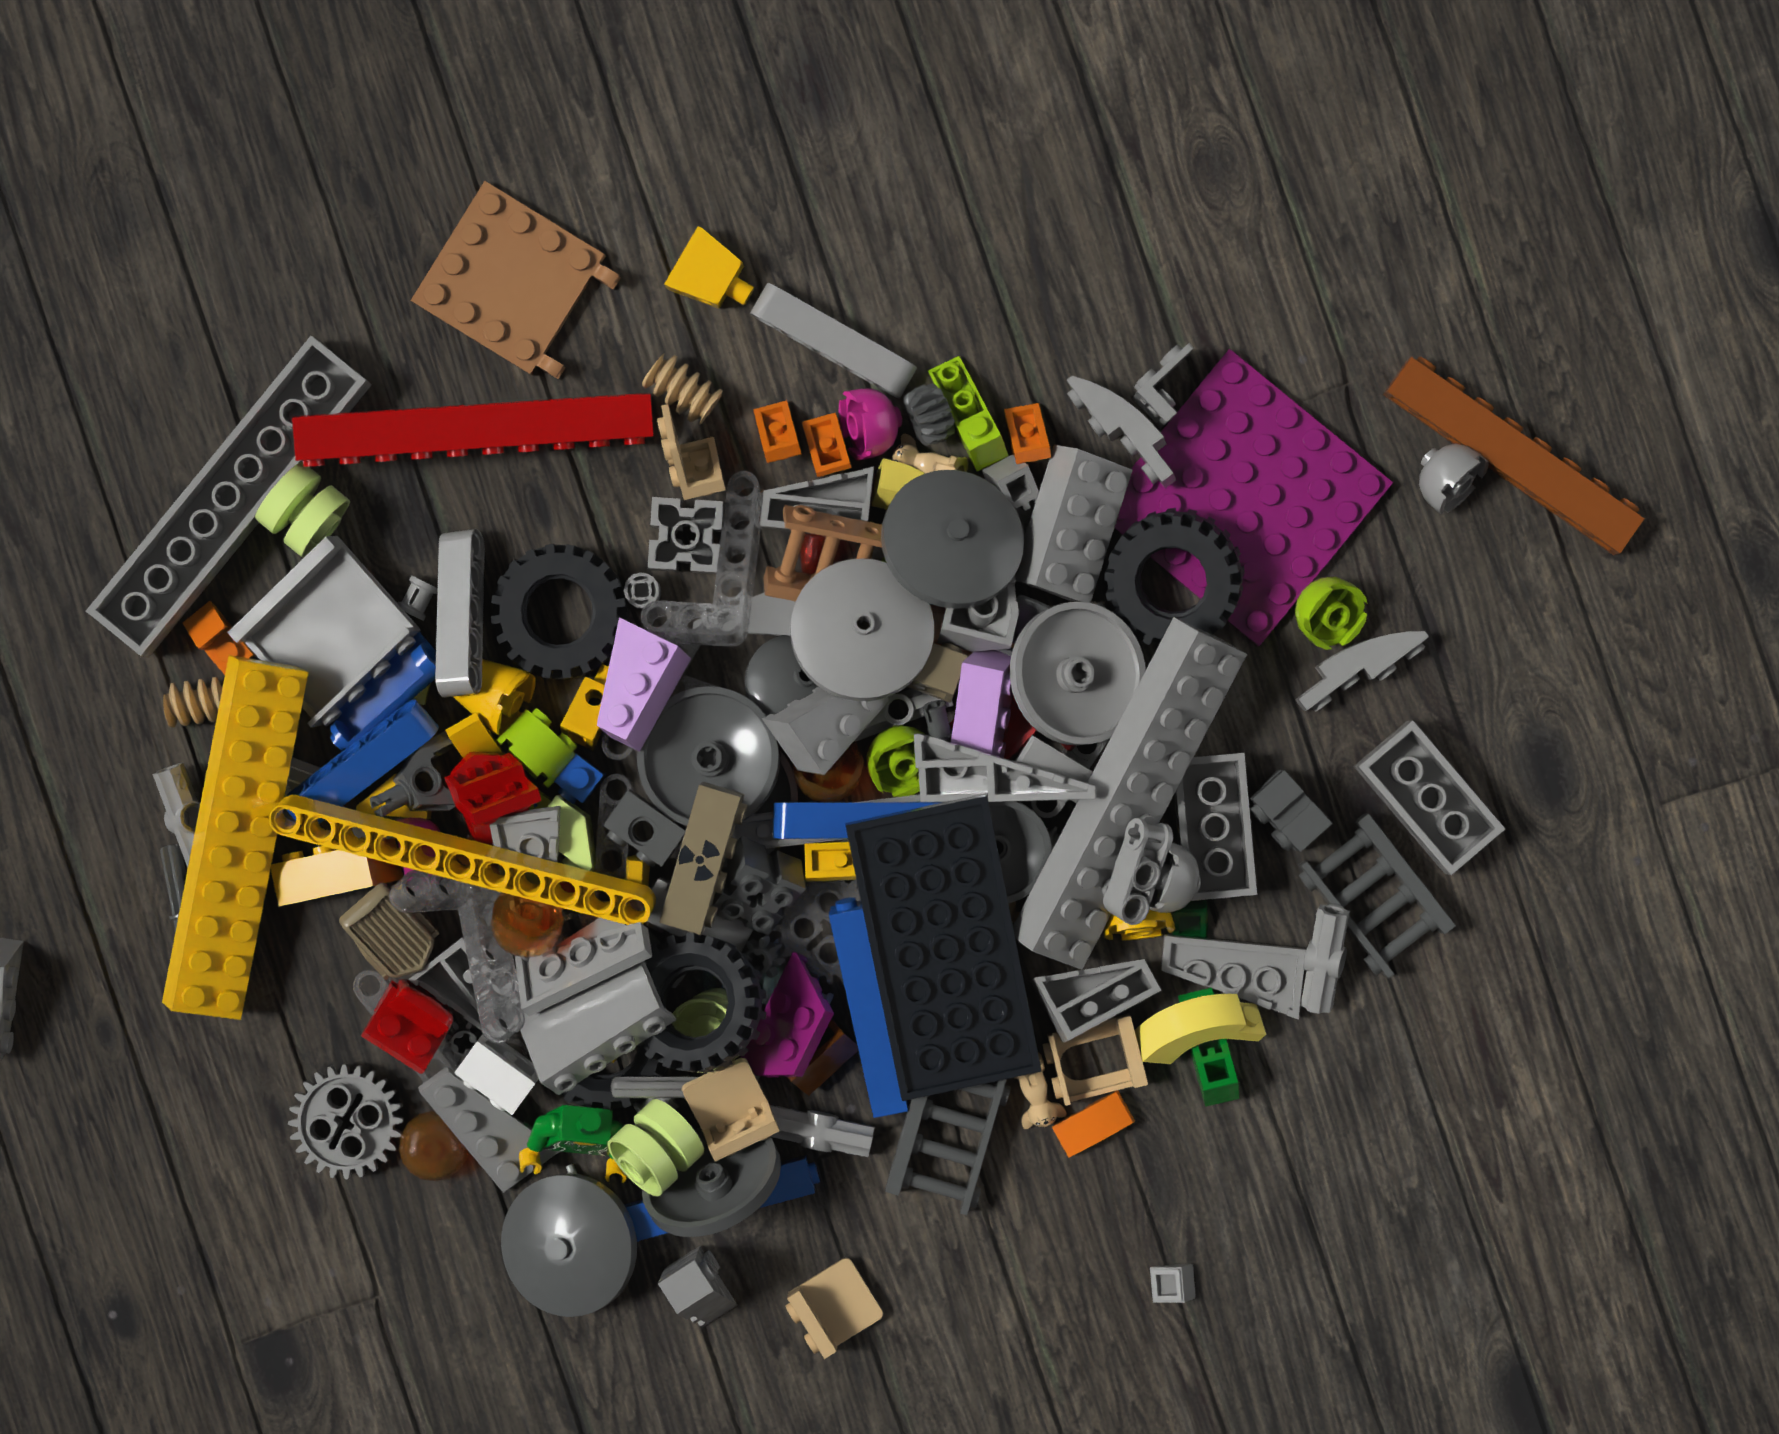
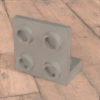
[1132,343,1194,429]

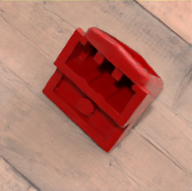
[444,752,541,845]
[361,979,453,1074]

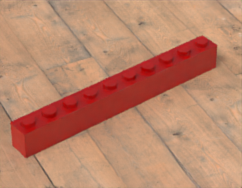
[292,393,653,467]

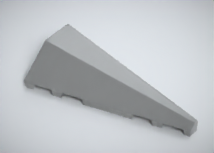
[914,733,1098,802]

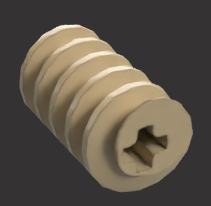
[642,353,723,425]
[163,677,223,728]

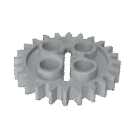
[288,1063,405,1179]

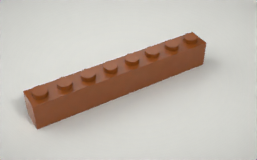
[1383,357,1645,555]

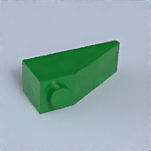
[1178,988,1240,1107]

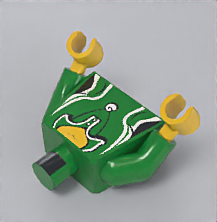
[519,1105,627,1183]

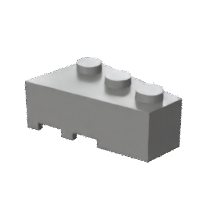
[1029,959,1161,1043]

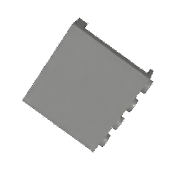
[227,536,421,727]
[501,918,677,1095]

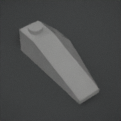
[937,575,1019,652]

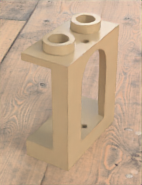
[1042,1013,1148,1106]

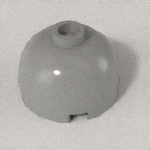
[1419,444,1489,514]
[1149,839,1201,913]

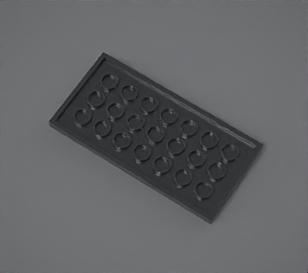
[845,794,1042,1101]

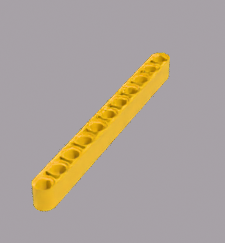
[269,795,656,925]

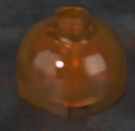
[792,741,864,803]
[491,893,564,958]
[399,1110,470,1182]

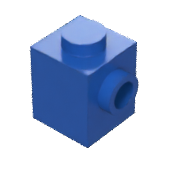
[554,753,607,804]

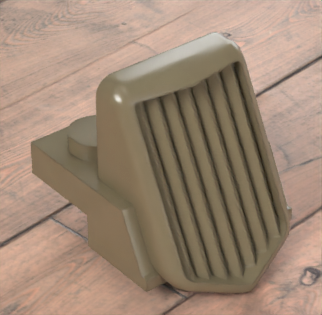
[339,880,439,980]

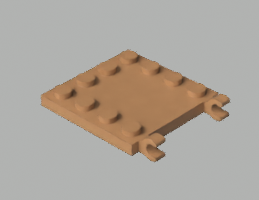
[411,181,621,380]

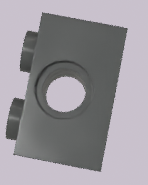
[603,789,686,868]

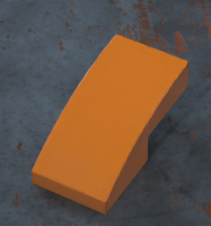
[1052,1090,1135,1158]

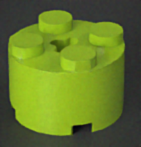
[496,708,578,789]

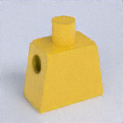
[664,226,754,308]
[560,664,609,751]

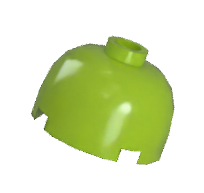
[1295,577,1367,650]
[866,725,925,797]

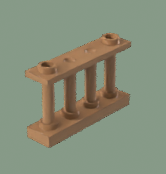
[763,505,882,601]

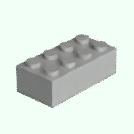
[1015,445,1132,603]
[1353,720,1505,875]
[1174,753,1257,901]

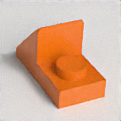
[753,400,801,463]
[1004,403,1051,464]
[802,412,851,477]
[183,601,255,675]

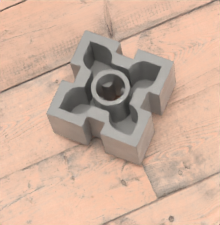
[648,497,725,575]

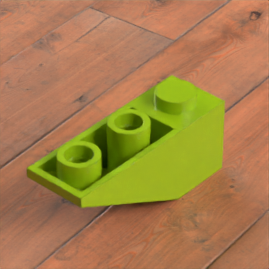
[928,356,1009,471]

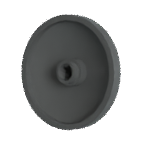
[881,470,1024,609]
[637,686,781,826]
[642,1127,781,1237]
[501,1173,637,1317]

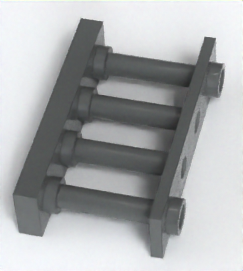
[1298,813,1456,978]
[885,1079,1011,1215]

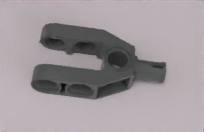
[370,731,456,817]

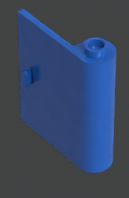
[330,632,436,751]

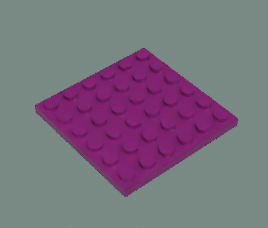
[1114,349,1393,647]

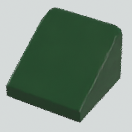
[1171,899,1208,938]

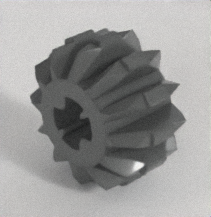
[904,383,955,446]

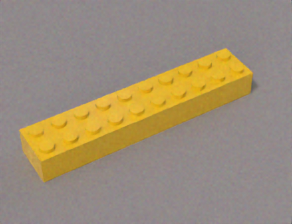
[162,655,309,1020]

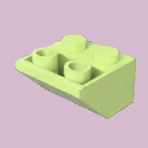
[548,795,598,871]

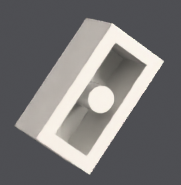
[455,1029,539,1115]

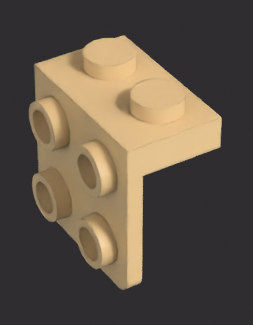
[657,404,725,500]
[682,1058,780,1161]
[785,1258,883,1359]

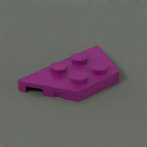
[741,951,834,1078]

